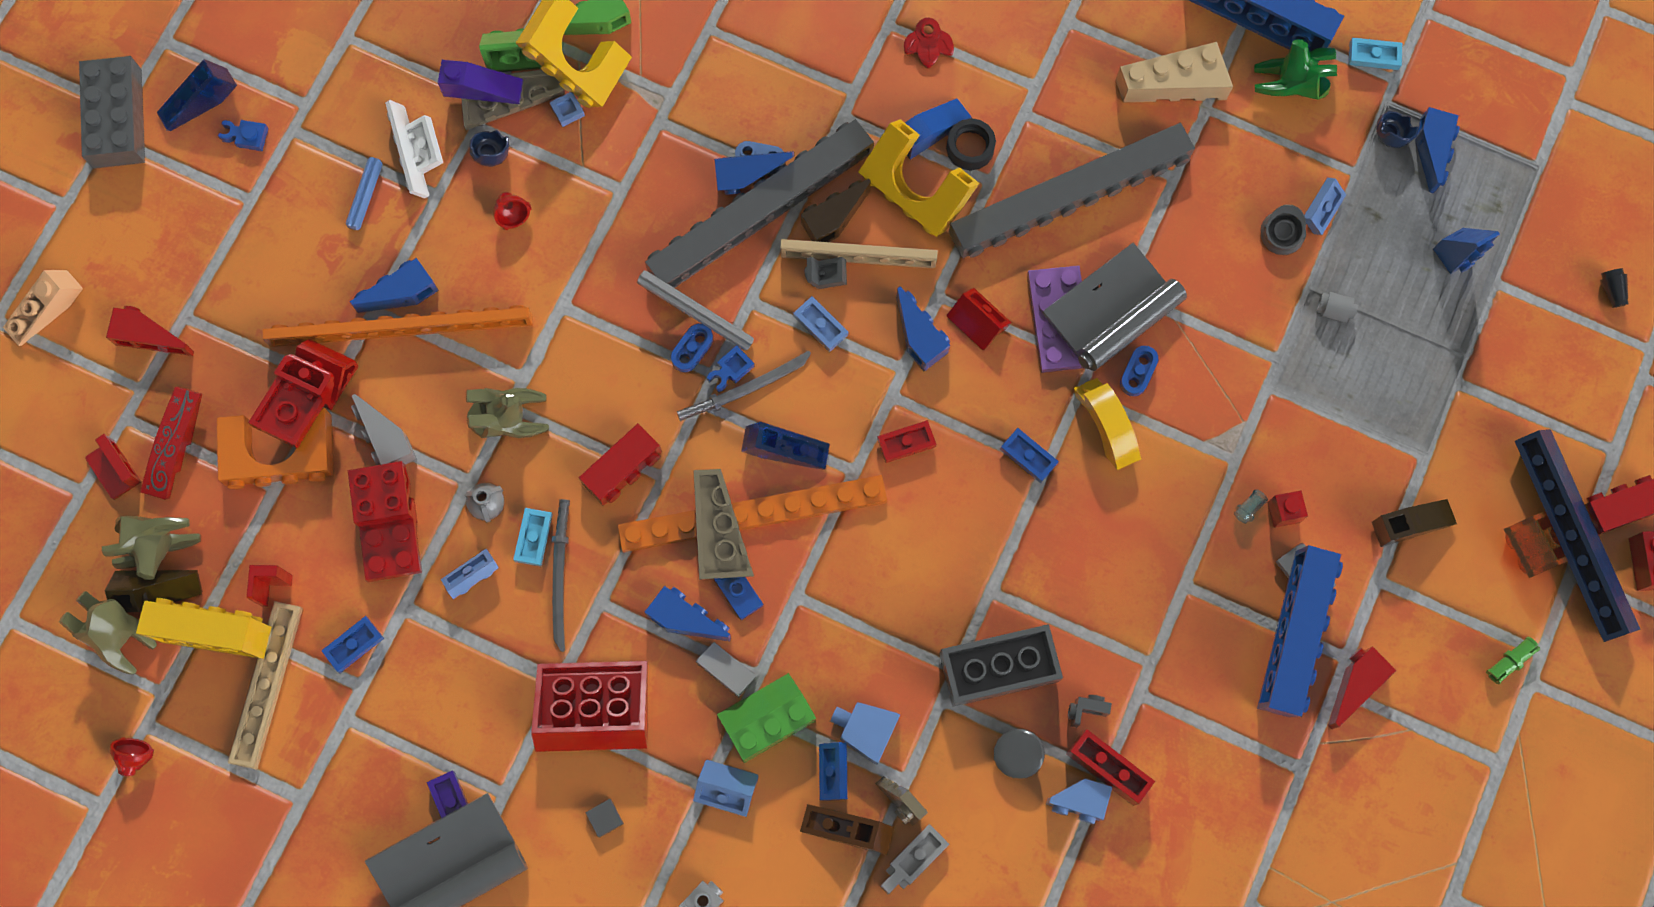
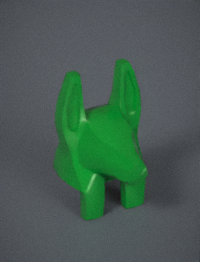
[1254,39,1337,100]

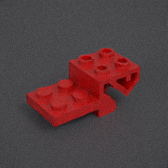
[248,339,358,449]
[347,461,422,582]

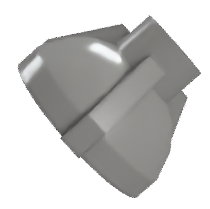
[465,483,505,523]

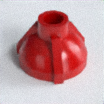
[493,192,532,230]
[110,737,154,776]

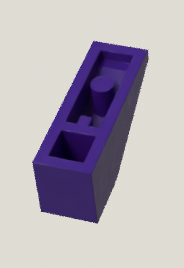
[438,59,523,104]

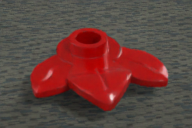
[904,17,954,69]

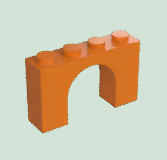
[217,408,334,489]

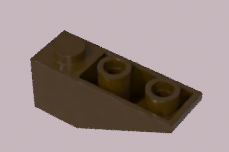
[801,178,871,242]
[1372,499,1457,547]
[105,570,203,613]

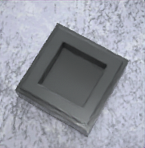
[585,799,624,838]

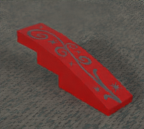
[140,386,202,500]

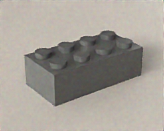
[79,56,145,168]
[939,624,1063,707]

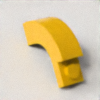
[1074,378,1141,470]

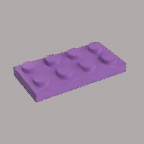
[1027,265,1083,373]

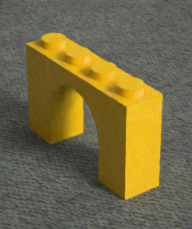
[516,0,632,108]
[858,119,980,237]

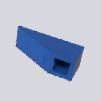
[1415,107,1460,193]
[1433,228,1500,274]
[350,258,439,313]
[896,286,950,371]
[645,586,731,641]

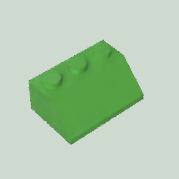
[479,28,563,72]
[717,673,816,763]

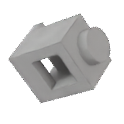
[679,881,724,907]

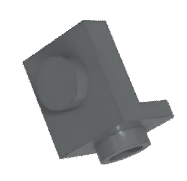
[805,257,847,289]
[1068,695,1112,728]

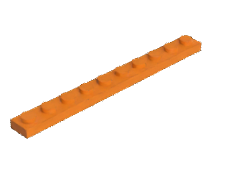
[263,305,533,347]
[618,475,887,553]

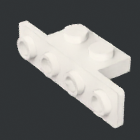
[385,100,443,198]

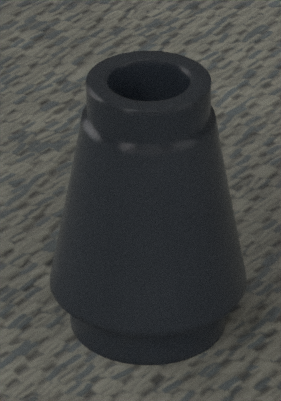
[1600,268,1629,308]

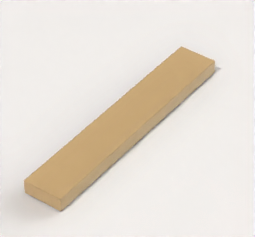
[780,239,938,268]
[228,601,303,770]

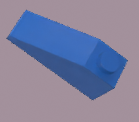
[905,98,972,160]
[714,151,795,195]

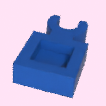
[218,120,269,151]
[707,345,755,392]

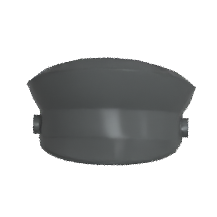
[1261,205,1306,255]
[994,729,1045,778]

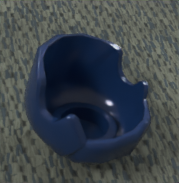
[1376,111,1419,148]
[469,130,509,167]

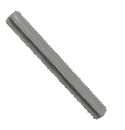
[637,270,754,351]

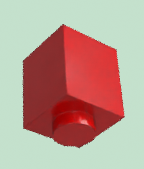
[1267,490,1308,528]

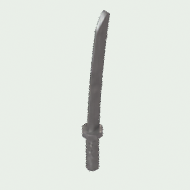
[677,351,811,421]
[551,499,570,652]

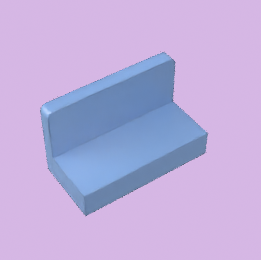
[693,760,759,817]

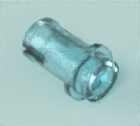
[1234,490,1268,524]

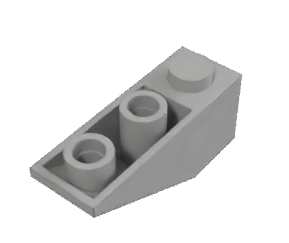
[351,394,417,465]

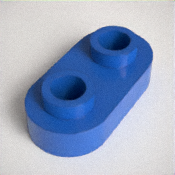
[671,323,713,372]
[1120,346,1158,396]

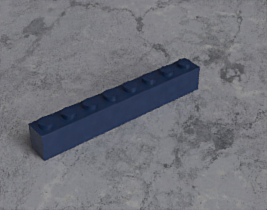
[1515,429,1640,642]

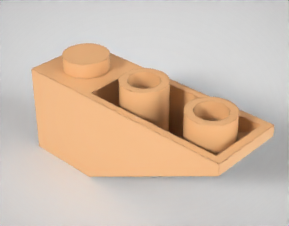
[3,270,83,346]

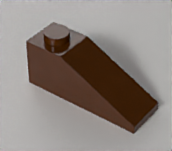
[800,804,894,855]

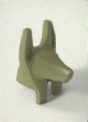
[466,388,549,438]
[102,516,201,580]
[59,591,157,675]

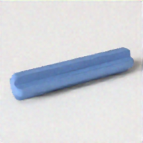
[346,157,383,230]

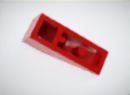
[106,306,194,356]
[1328,646,1397,729]

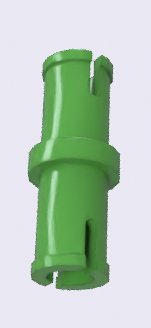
[1486,637,1540,685]

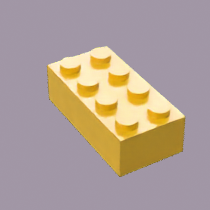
[136,598,271,659]

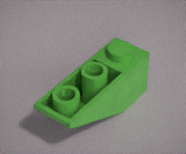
[563,0,632,35]

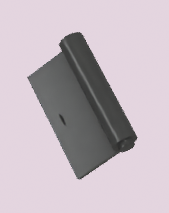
[1042,242,1187,371]
[365,793,528,907]

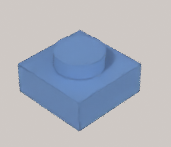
[549,92,585,127]

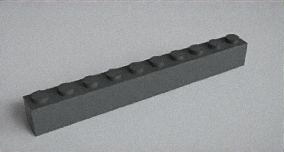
[645,119,874,288]
[949,123,1195,258]

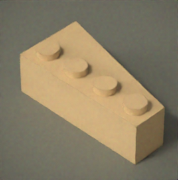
[1115,42,1233,102]

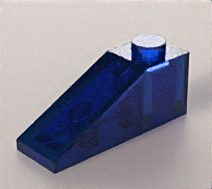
[157,59,237,131]
[741,422,830,470]

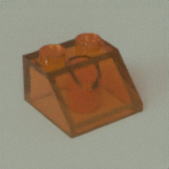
[1504,511,1568,578]

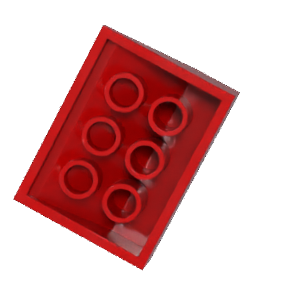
[531,661,648,752]

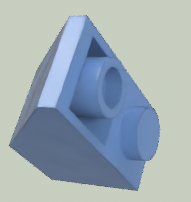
[1046,779,1112,824]

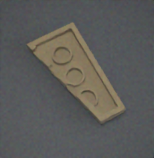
[461,70,565,130]
[693,469,754,580]
[875,776,928,826]

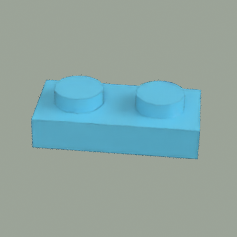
[1348,38,1403,70]
[513,508,553,567]

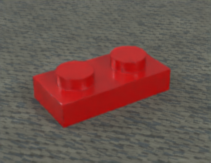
[877,420,937,463]

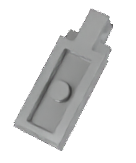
[880,824,949,894]

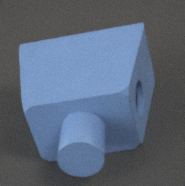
[830,702,900,765]

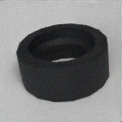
[946,118,996,171]

